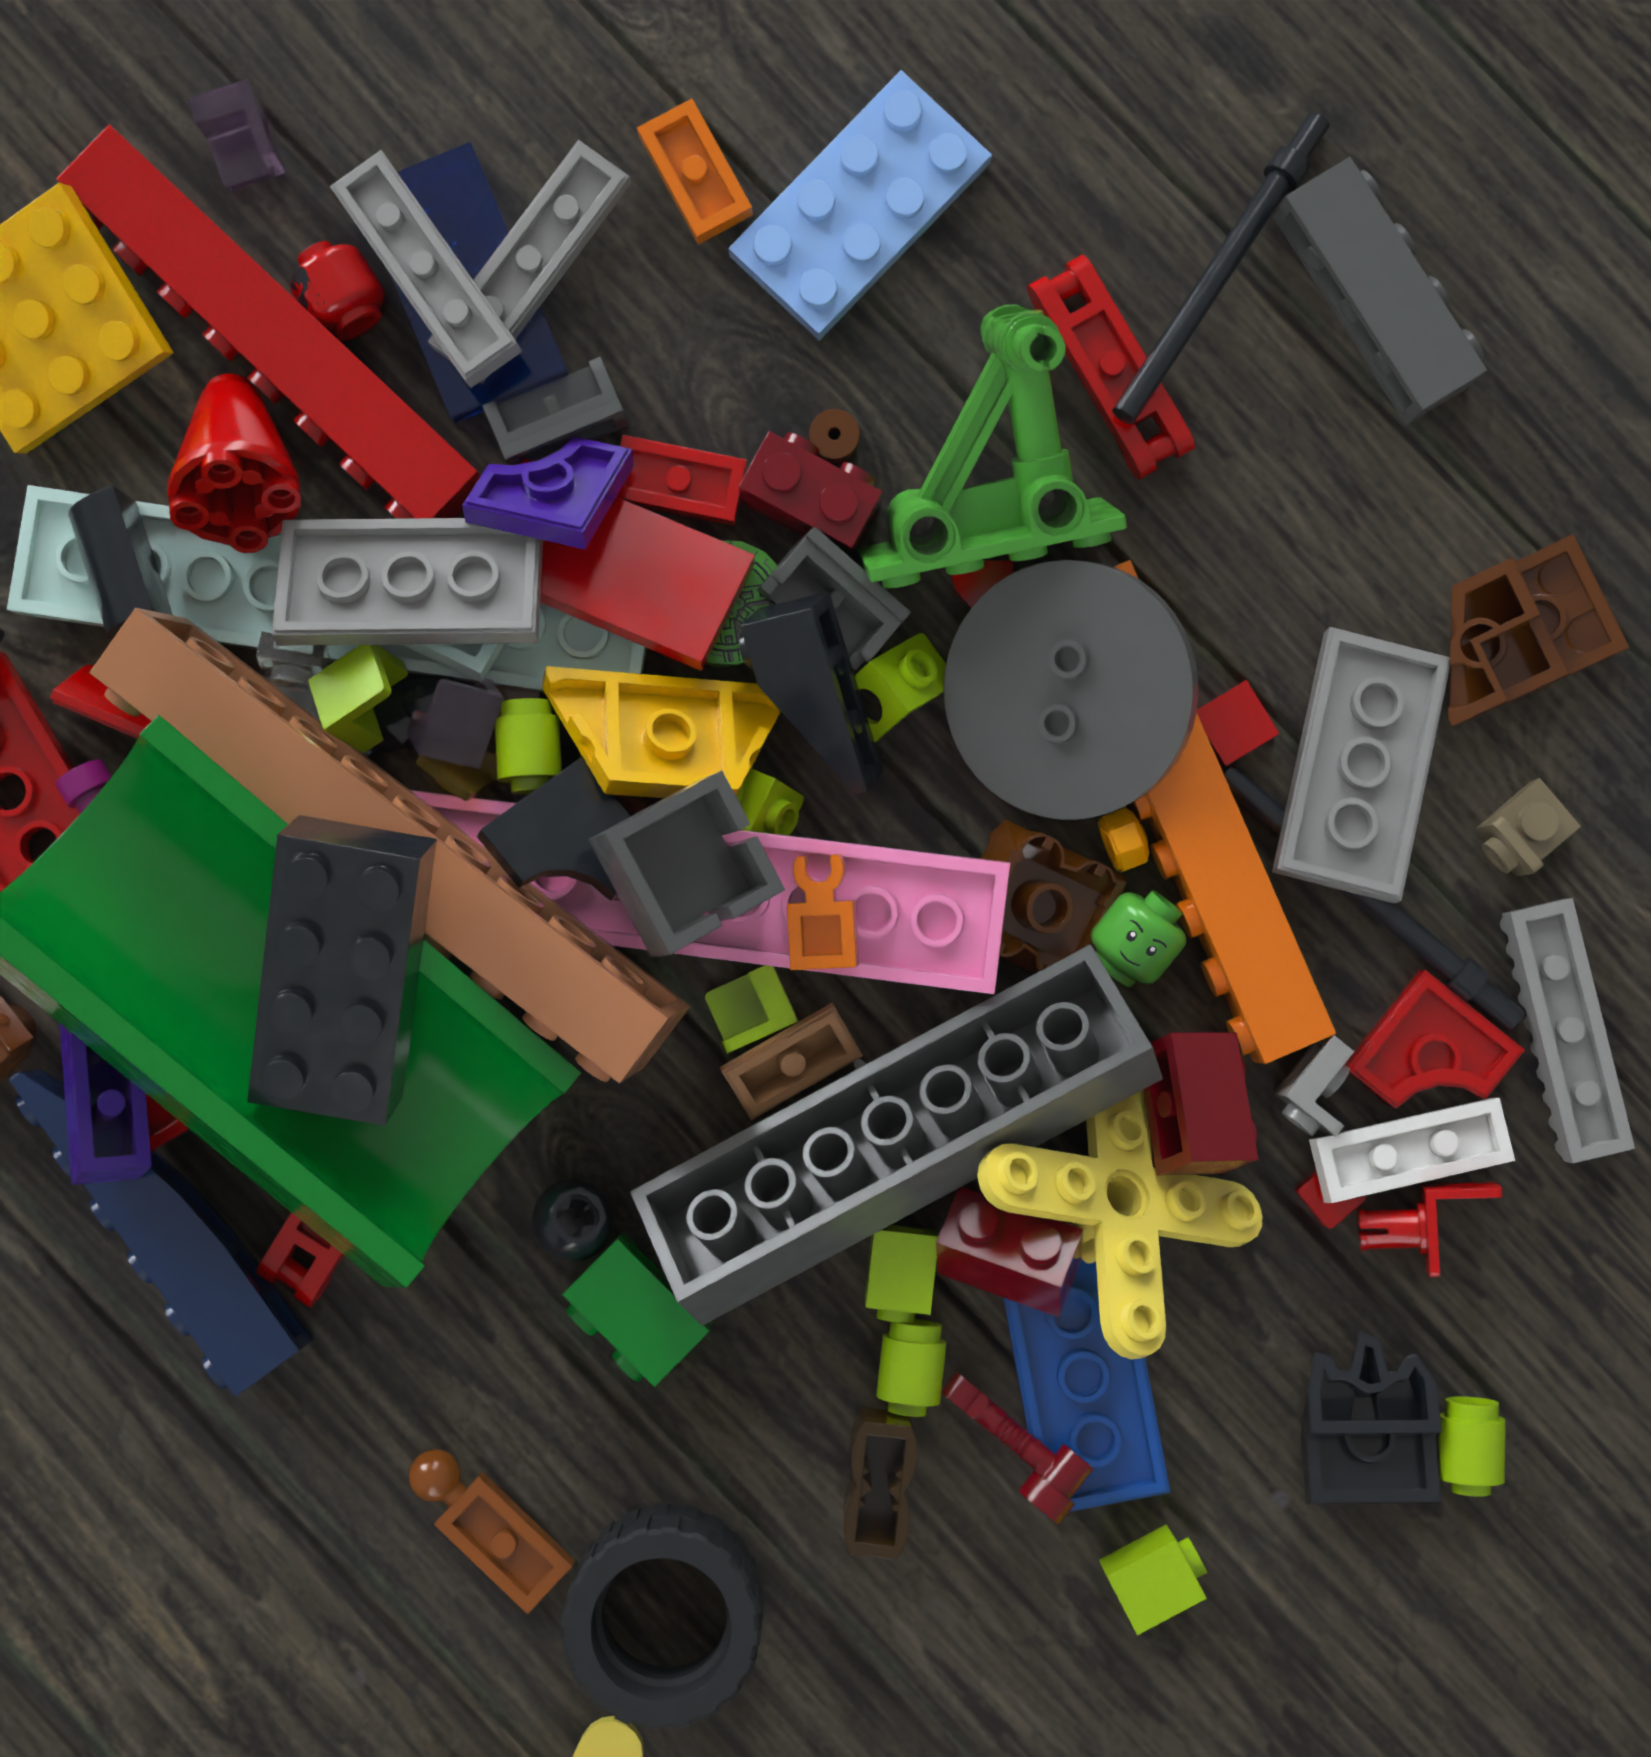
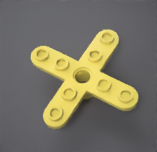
[977,1090,1263,1360]

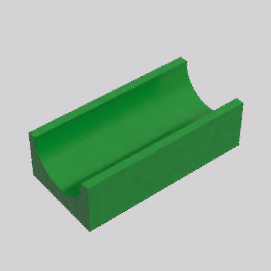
[0,714,581,1288]

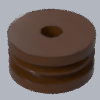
[809,409,860,464]

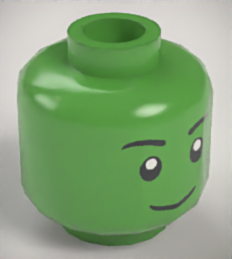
[1090,890,1187,988]

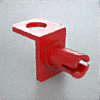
[1358,1181,1503,1277]

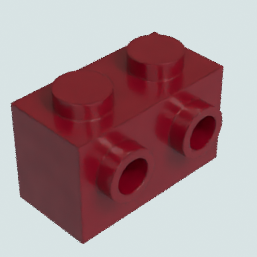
[738,431,882,559]
[1143,1033,1258,1176]
[936,1187,1083,1318]

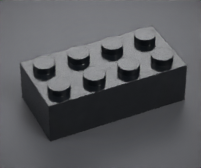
[247,815,437,1126]

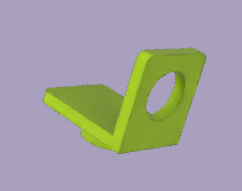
[855,633,946,742]

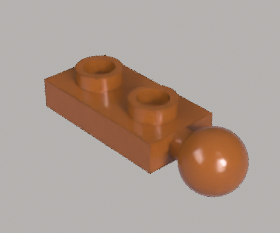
[409,1449,575,1614]

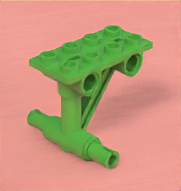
[857,304,1127,588]

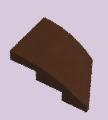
[1448,534,1629,727]

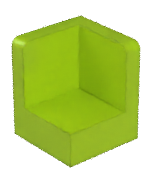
[308,645,408,753]
[705,965,799,1053]

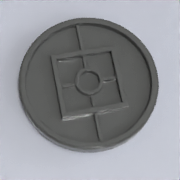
[944,560,1198,820]

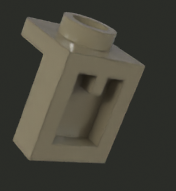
[1475,778,1581,876]

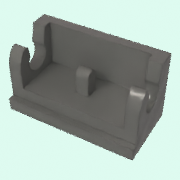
[483,357,629,465]
[757,527,911,672]

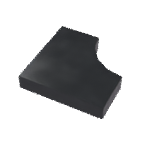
[477,757,631,901]

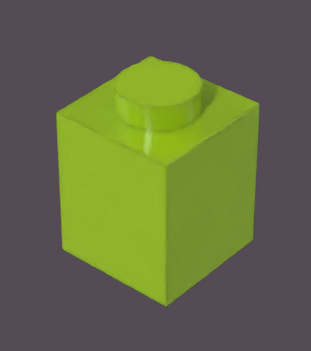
[864,1225,939,1323]
[1099,1524,1207,1635]

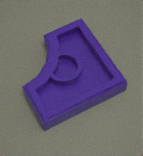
[462,437,634,550]

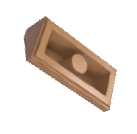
[720,1003,863,1120]

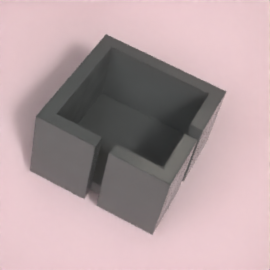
[588,770,785,957]

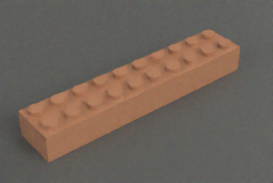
[89,608,690,1084]

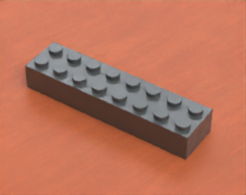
[630,944,1163,1326]

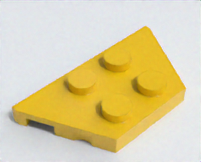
[542,666,781,798]

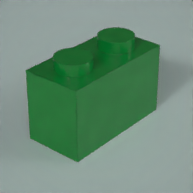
[562,1232,713,1387]

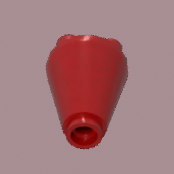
[167,374,301,553]

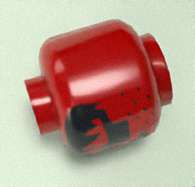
[290,241,385,341]

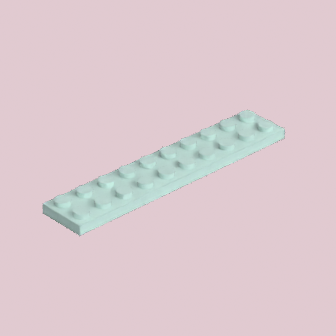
[7,485,647,693]

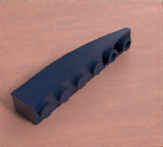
[9,1069,313,1397]

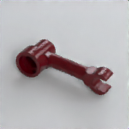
[941,1372,1094,1525]

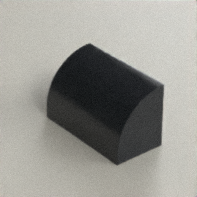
[68,485,173,640]

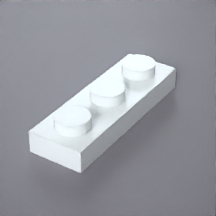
[1309,1098,1515,1203]

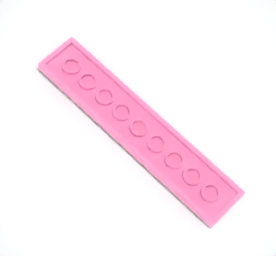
[411,790,1011,994]

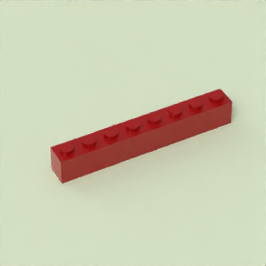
[56,124,481,519]

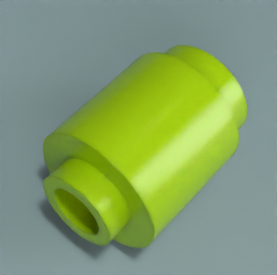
[495,698,562,795]
[876,1318,947,1417]
[1438,1396,1506,1497]

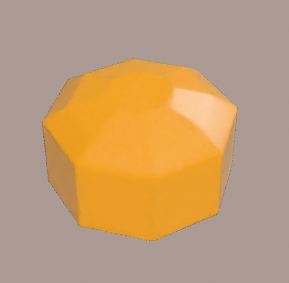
[1097,807,1149,873]

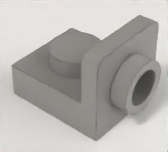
[1274,1035,1354,1137]

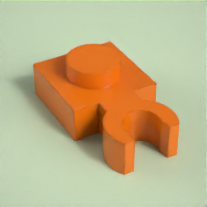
[787,854,859,970]

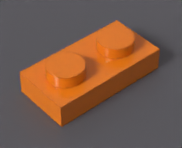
[637,98,753,245]

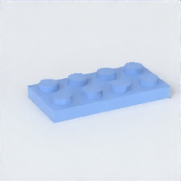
[728,70,992,341]

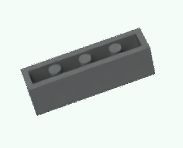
[1273,156,1487,426]

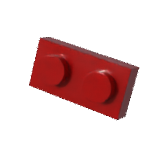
[616,435,747,526]

